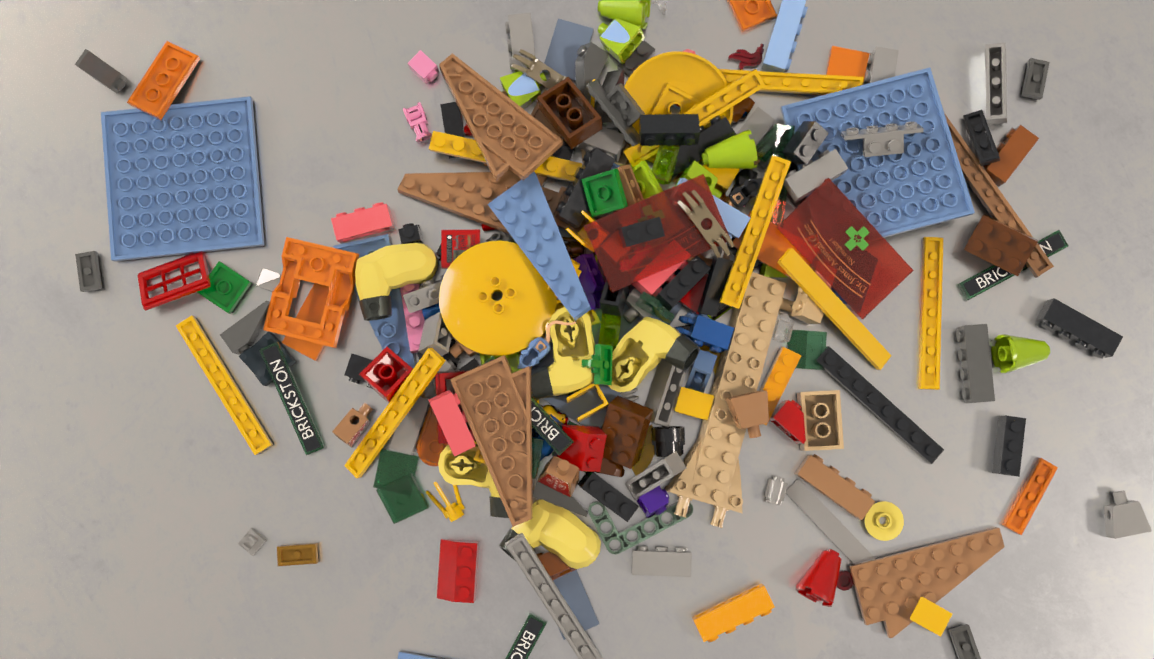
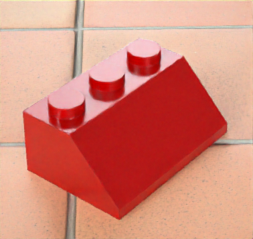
[437,539,480,603]

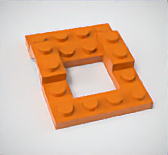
[263,237,359,348]

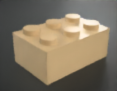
[797,390,844,451]

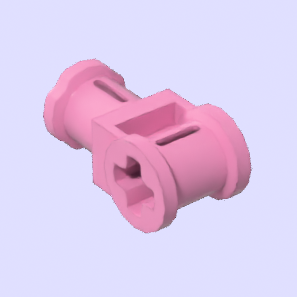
[403,102,432,142]

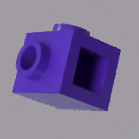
[637,486,669,518]

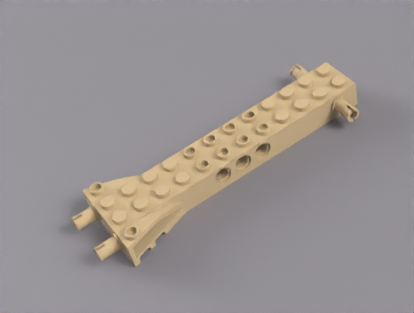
[664,272,794,528]

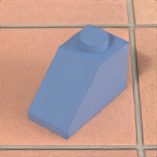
[685,350,717,393]

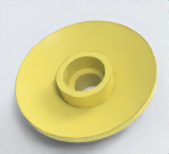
[864,501,904,541]

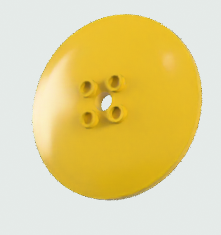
[624,51,733,166]
[439,241,557,356]

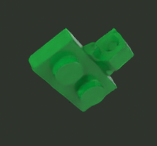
[582,344,613,385]

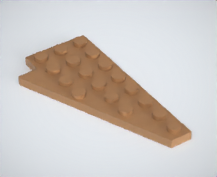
[439,53,563,181]
[397,171,558,234]
[450,355,533,527]
[849,527,1005,638]

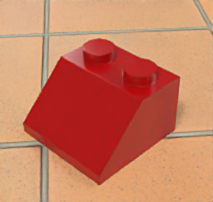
[359,347,413,403]
[769,400,806,444]
[556,425,607,472]

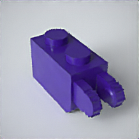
[573,253,605,310]

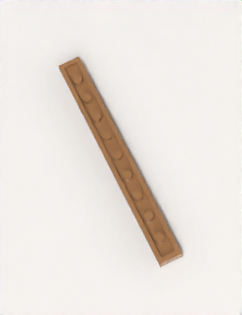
[944,113,1054,278]

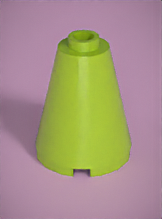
[597,0,651,30]
[702,130,757,169]
[991,334,1050,373]

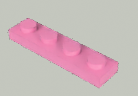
[400,284,425,353]

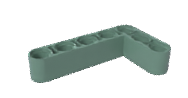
[588,501,693,555]

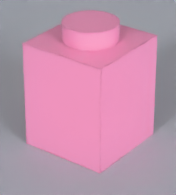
[407,50,439,84]

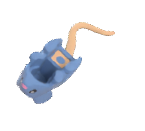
[518,320,576,369]

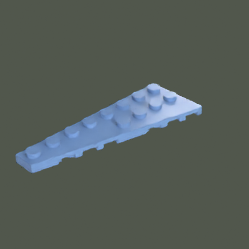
[488,172,591,321]
[333,234,416,369]

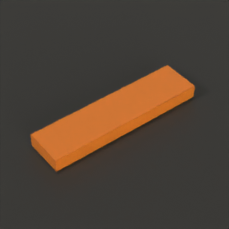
[1002,458,1058,535]

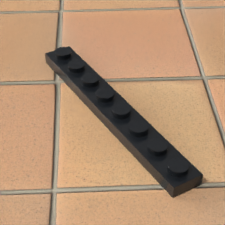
[814,346,944,464]

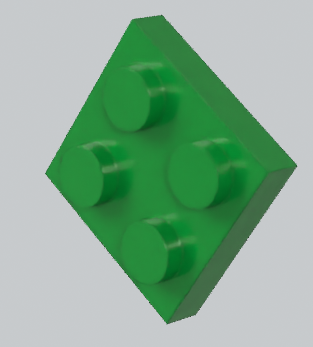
[581,168,628,217]
[197,261,252,314]

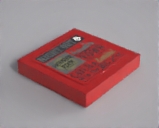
[441,229,480,269]

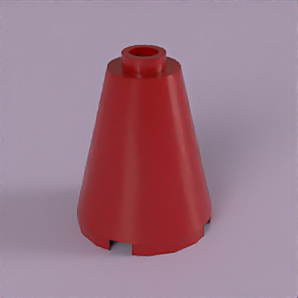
[795,549,842,607]

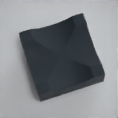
[239,331,297,386]

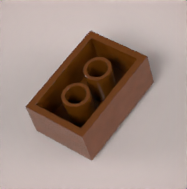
[537,77,603,149]
[964,214,1039,276]
[602,396,653,469]

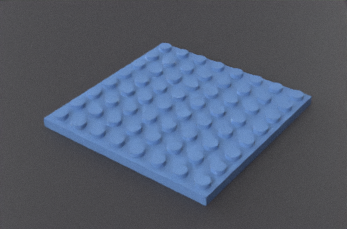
[780,68,975,254]
[101,96,265,261]

